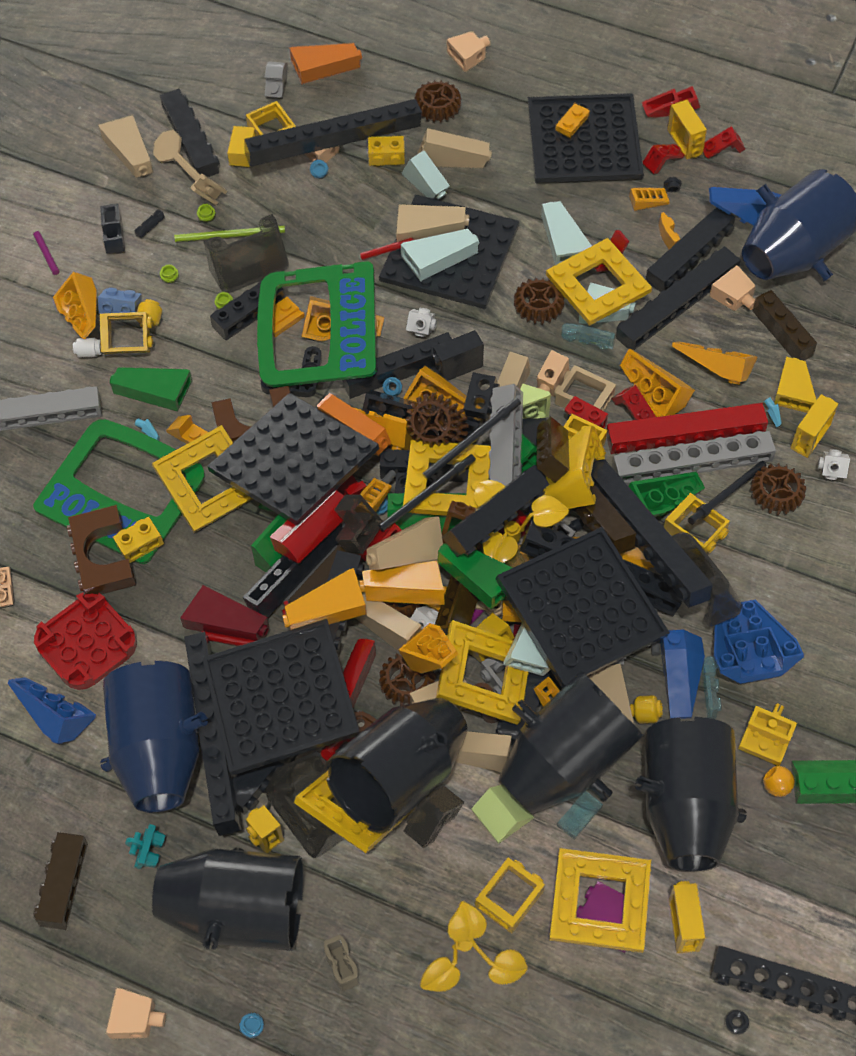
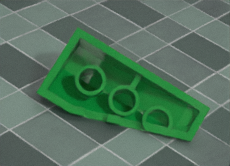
[628,471,705,517]

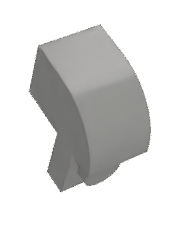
[265,61,288,98]

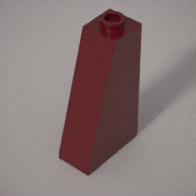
[180,585,270,641]

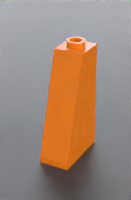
[290,43,362,84]
[317,393,391,456]

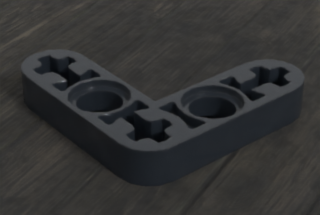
[260,346,322,398]

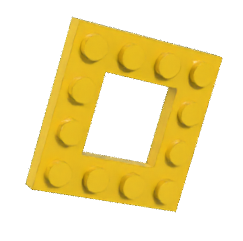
[546,238,652,326]
[152,425,253,533]
[403,440,491,516]
[436,620,528,725]
[294,771,416,853]
[550,848,651,953]

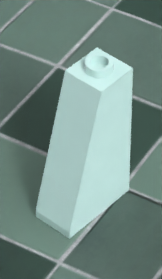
[541,201,592,265]
[401,229,479,281]
[503,623,551,676]

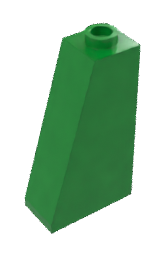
[110,367,192,412]
[438,543,512,609]

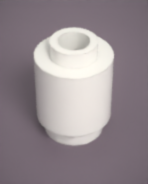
[73,338,102,358]

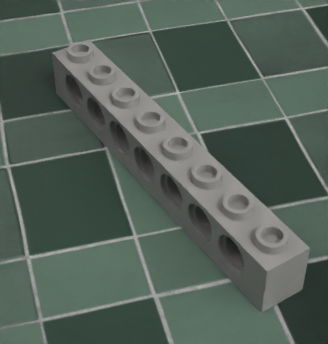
[612,431,776,485]

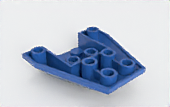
[714,599,804,684]

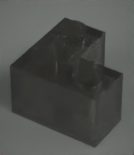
[334,494,383,554]
[403,786,464,848]

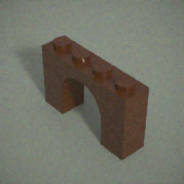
[211,386,290,443]
[66,505,136,595]

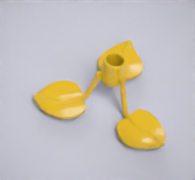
[474,480,569,563]
[420,901,528,992]

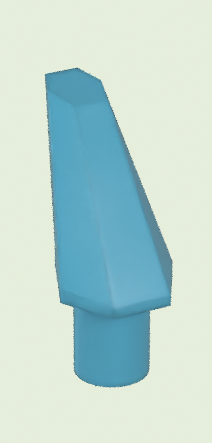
[764,397,782,427]
[135,419,160,441]

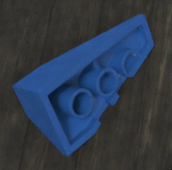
[709,187,781,226]
[660,630,705,719]
[8,677,96,744]

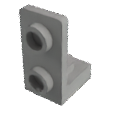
[480,657,505,695]

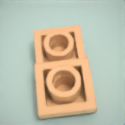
[0,567,14,607]

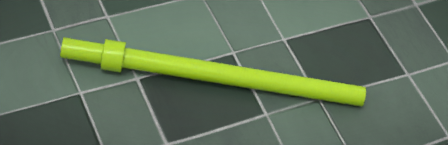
[174,225,285,242]

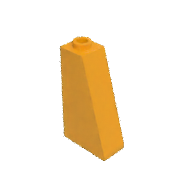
[359,560,445,605]
[282,568,366,630]

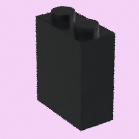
[431,330,484,381]

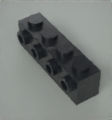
[210,280,285,341]

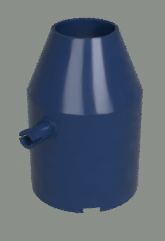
[742,169,856,282]
[100,661,208,812]

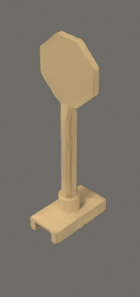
[153,130,227,205]

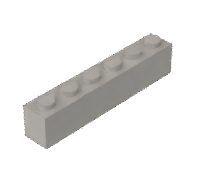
[488,384,523,486]
[0,386,102,431]

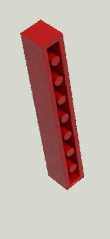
[606,403,768,454]

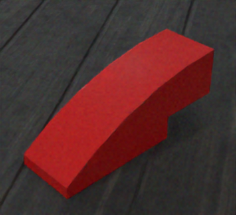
[642,86,700,117]

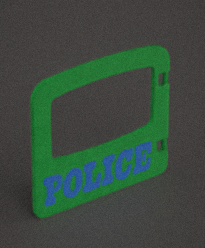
[257,261,377,387]
[33,419,205,565]

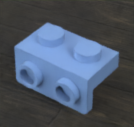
[98,288,142,314]

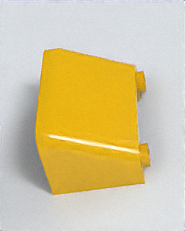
[542,426,606,509]

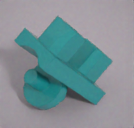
[125,824,165,869]

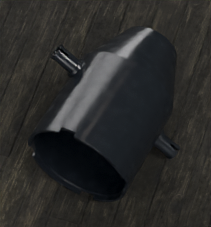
[499,670,644,814]
[325,698,467,833]
[635,717,747,872]
[152,848,304,951]

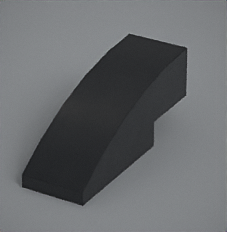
[100,204,124,254]

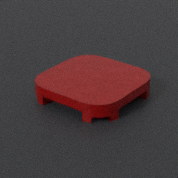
[33,592,137,690]

